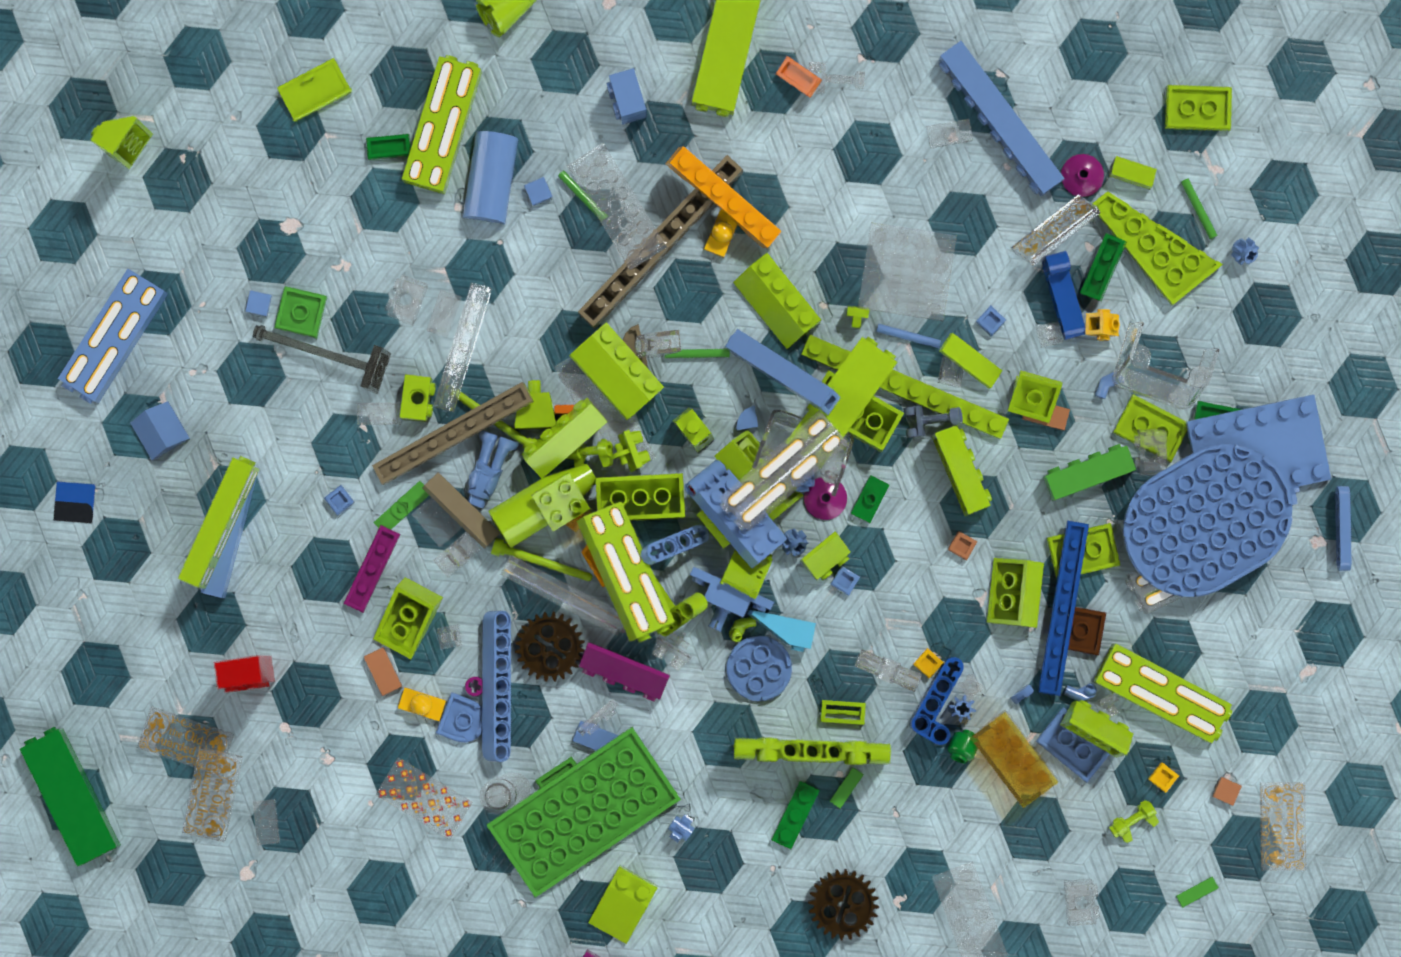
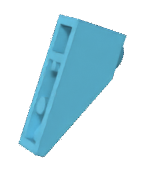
[748,610,816,652]

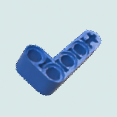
[1042,251,1086,340]
[910,657,964,745]

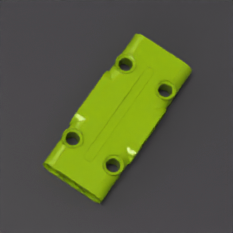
[734,738,891,765]

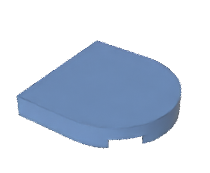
[436,692,482,742]

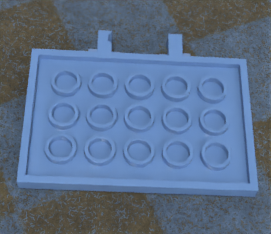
[1186,394,1331,505]

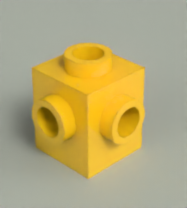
[1085,309,1120,341]

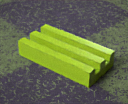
[820,700,866,725]

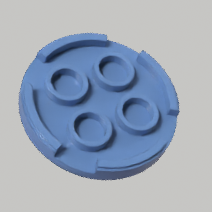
[727,636,792,701]

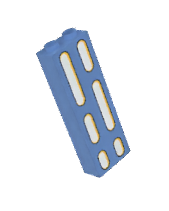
[58,269,168,404]

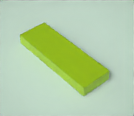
[939,333,1003,389]

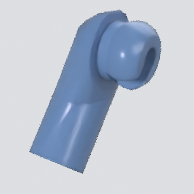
[1095,372,1124,399]
[1063,683,1097,702]

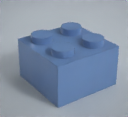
[606,68,647,125]

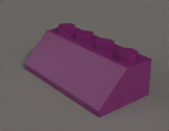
[579,642,670,702]

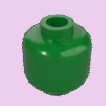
[948,729,979,764]

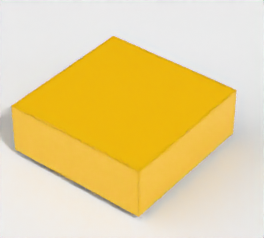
[913,648,944,679]
[1148,762,1179,793]

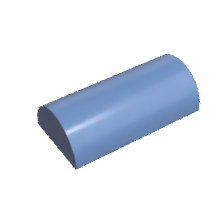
[463,131,518,224]

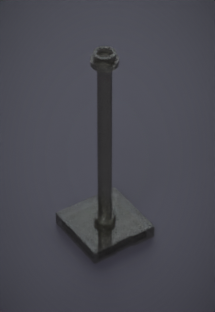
[253,325,391,394]

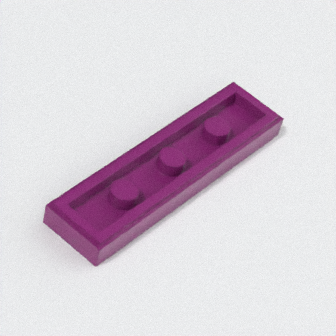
[343,525,401,613]

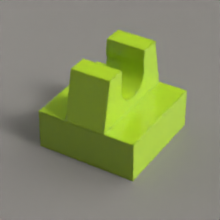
[846,305,869,328]

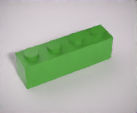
[1043,444,1136,501]

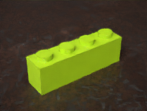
[522,398,608,479]

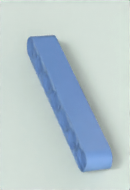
[482,610,511,762]

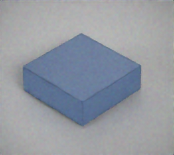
[524,177,553,206]
[245,290,272,317]
[976,305,1006,336]
[324,485,355,515]
[830,566,860,596]

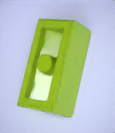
[1109,156,1157,190]

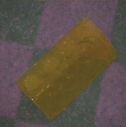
[970,709,1059,808]

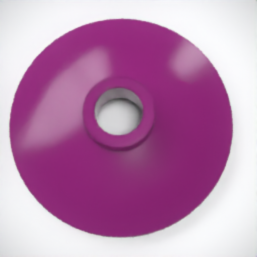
[1061,154,1104,197]
[804,477,847,520]

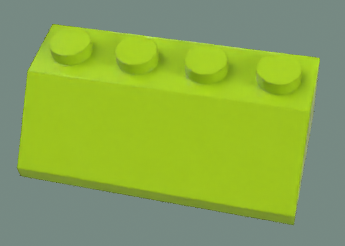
[91,116,153,169]
[733,253,821,349]
[569,322,664,420]
[806,370,904,452]
[931,425,992,516]
[715,430,804,521]
[595,473,685,521]

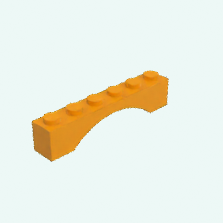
[665,146,781,248]

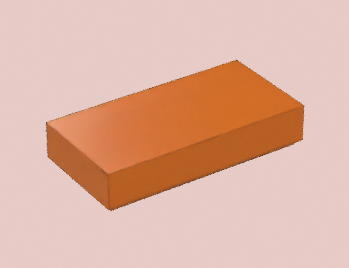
[776,56,822,98]

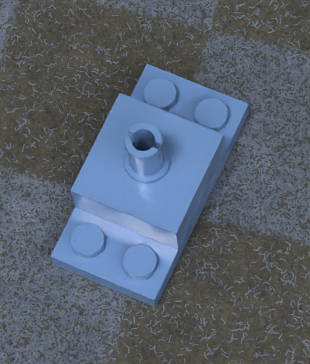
[690,567,774,632]

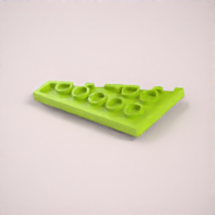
[1090,191,1223,306]

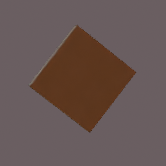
[1068,607,1107,656]

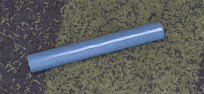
[876,323,941,348]

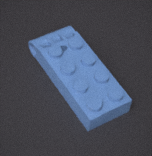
[684,460,787,568]

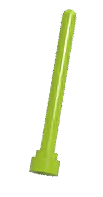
[452,389,537,449]
[491,538,593,581]

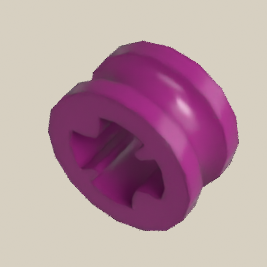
[465,677,483,696]

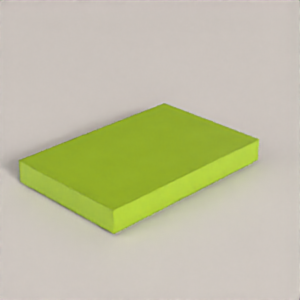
[1165,85,1232,131]
[1113,394,1187,463]
[1047,523,1121,580]

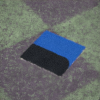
[53,482,96,523]

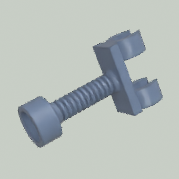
[903,406,963,438]

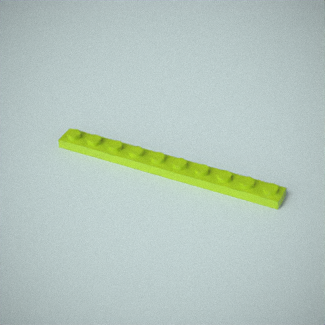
[801,335,1009,439]

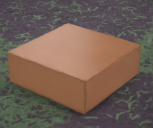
[948,531,977,561]
[1212,777,1242,806]

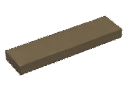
[422,472,500,549]

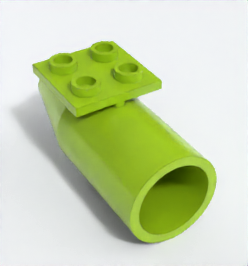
[488,464,596,548]

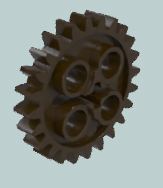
[515,611,585,682]
[808,868,879,941]

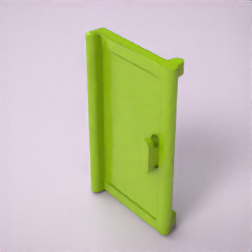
[277,58,352,122]
[720,549,773,599]

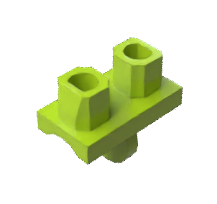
[612,430,651,472]

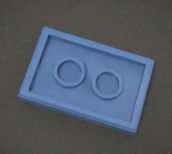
[1036,707,1110,783]

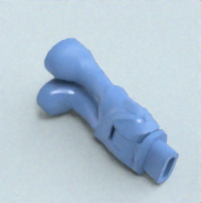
[468,430,519,508]

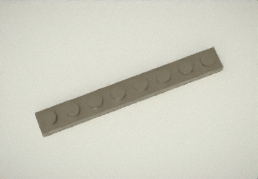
[372,382,534,485]

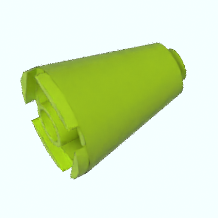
[476,0,536,38]

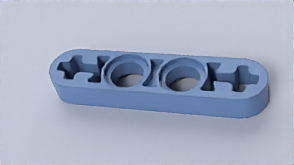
[1335,486,1352,571]
[641,524,709,565]

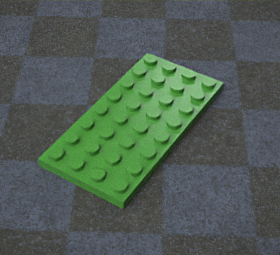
[486,727,681,898]

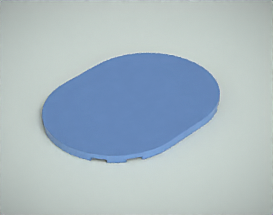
[1123,444,1293,597]

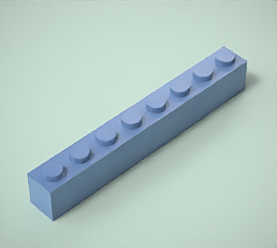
[939,41,1064,197]

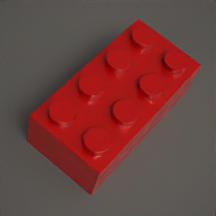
[214,656,275,692]

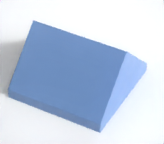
[131,401,190,461]

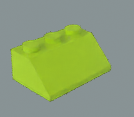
[987,558,1044,628]
[1060,700,1133,758]

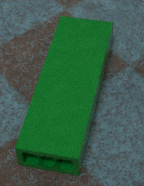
[20,727,121,867]

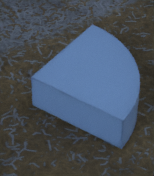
[737,406,758,431]
[1010,684,1034,704]

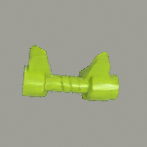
[567,439,613,467]
[1109,800,1159,843]

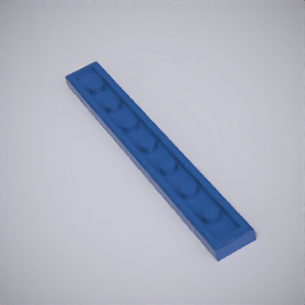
[1038,520,1089,696]

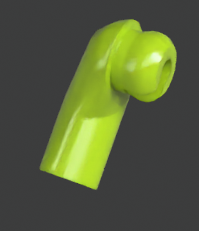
[729,617,757,642]

